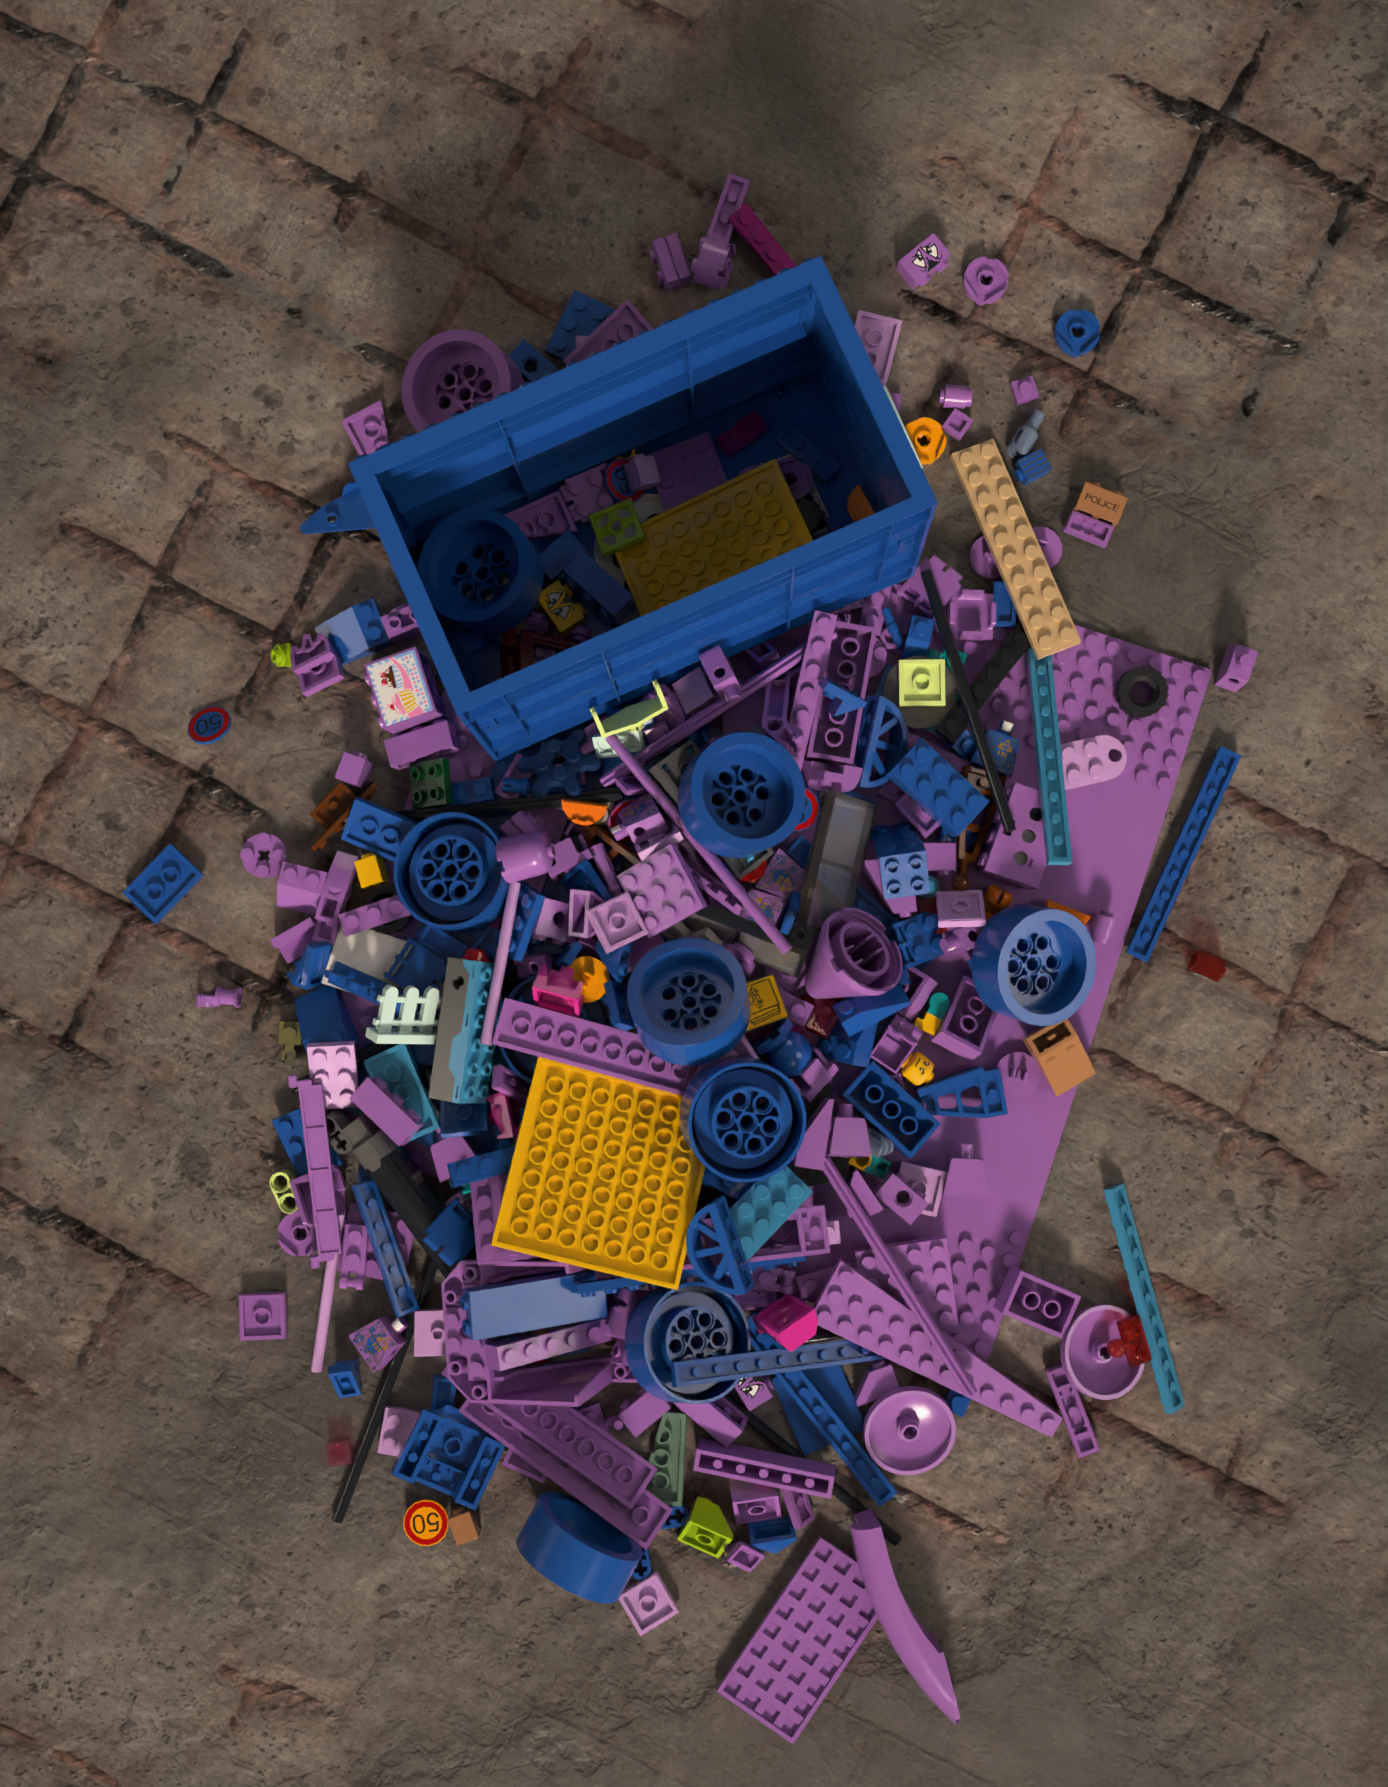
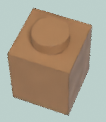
[448,1505,481,1546]

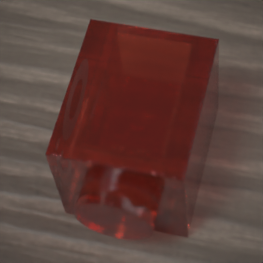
[1186,950,1226,982]

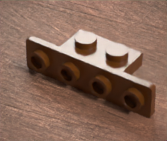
[309,780,377,851]

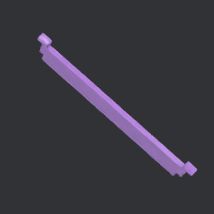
[288,1074,342,1269]

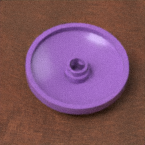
[1060,1304,1146,1400]
[863,1386,956,1475]

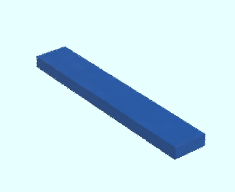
[352,1179,420,1318]

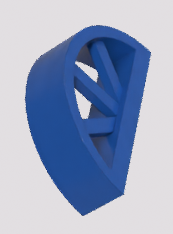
[852,695,908,788]
[686,1195,754,1295]

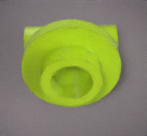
[271,643,292,667]

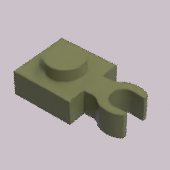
[278,1021,303,1061]

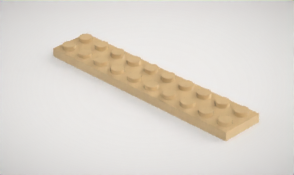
[950,439,1081,660]

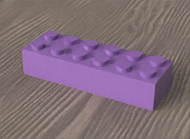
[806,621,877,766]

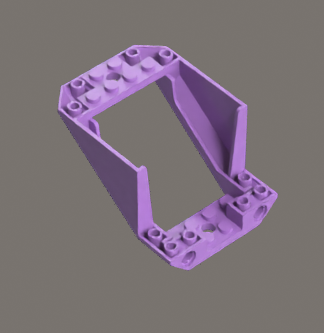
[441,1258,657,1407]

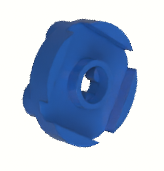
[1053,309,1100,358]

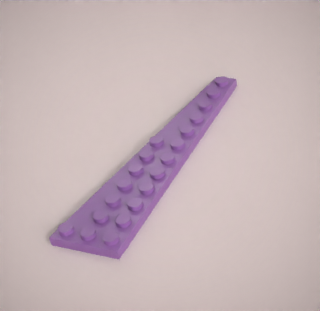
[813,1258,1063,1437]

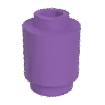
[938,384,972,409]
[1089,910,1117,945]

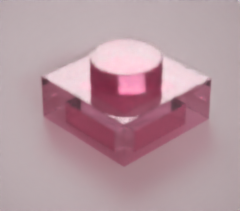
[325,1438,353,1467]

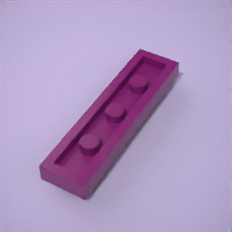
[728,203,796,277]

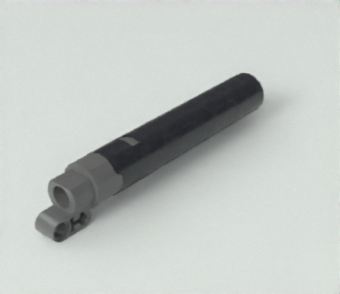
[326,1108,533,1342]

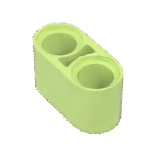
[269,1169,298,1214]

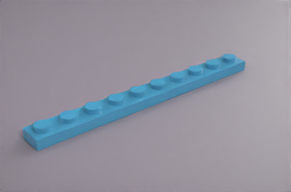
[1026,648,1072,865]
[1104,1183,1185,1414]

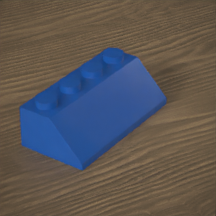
[838,1061,941,1158]

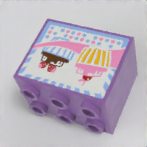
[364,646,448,734]

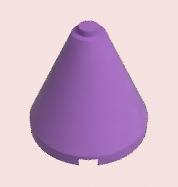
[805,907,903,999]

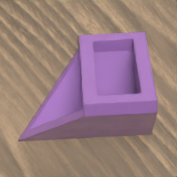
[568,889,605,938]

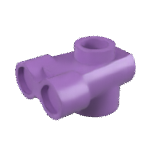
[513,951,553,980]

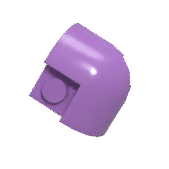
[801,761,862,793]

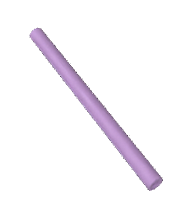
[480,882,521,1045]
[310,1212,345,1373]

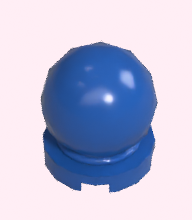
[753,1018,812,1077]

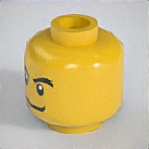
[901,1052,935,1086]

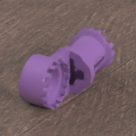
[195,986,243,1008]

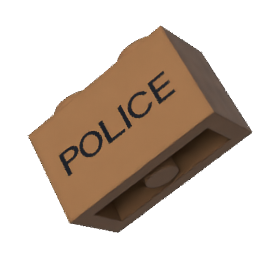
[1072,481,1128,527]

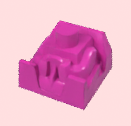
[532,965,584,1018]
[487,1092,525,1139]
[752,1294,818,1352]

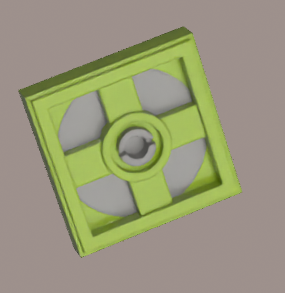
[589,498,646,557]

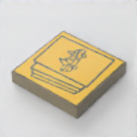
[745,973,789,1033]

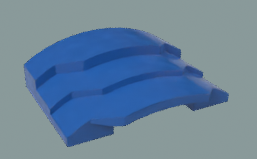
[391,1404,506,1510]

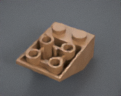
[1021,1018,1096,1097]

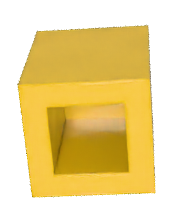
[354,853,390,890]

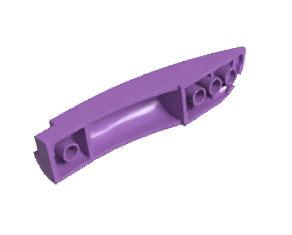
[850,1509,960,1725]

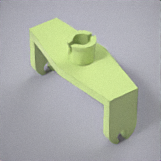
[589,679,669,738]

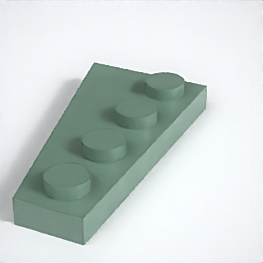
[645,1410,688,1507]

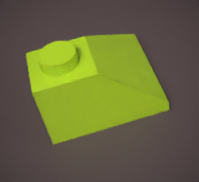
[677,1496,734,1559]

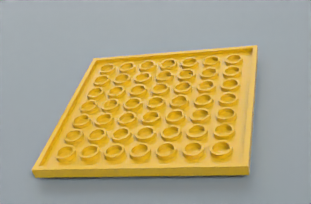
[490,1057,705,1290]

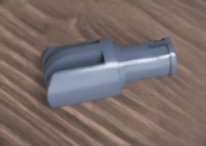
[1007,409,1045,459]
[867,1127,894,1158]

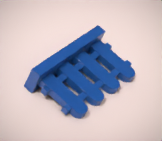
[322,961,419,1014]

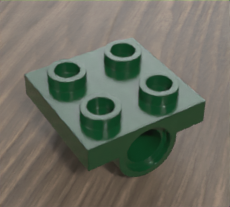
[409,758,453,809]

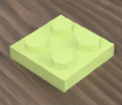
[898,659,946,707]

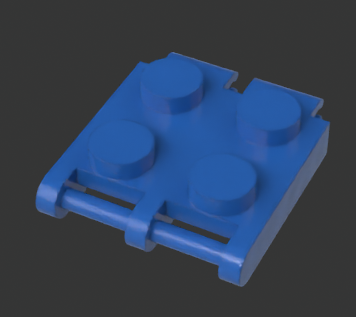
[890,911,944,969]
[383,937,447,996]
[423,1196,476,1266]

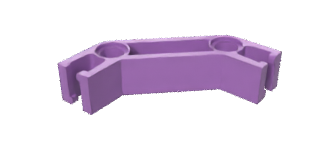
[762,664,802,753]

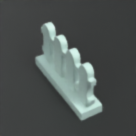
[365,985,442,1044]

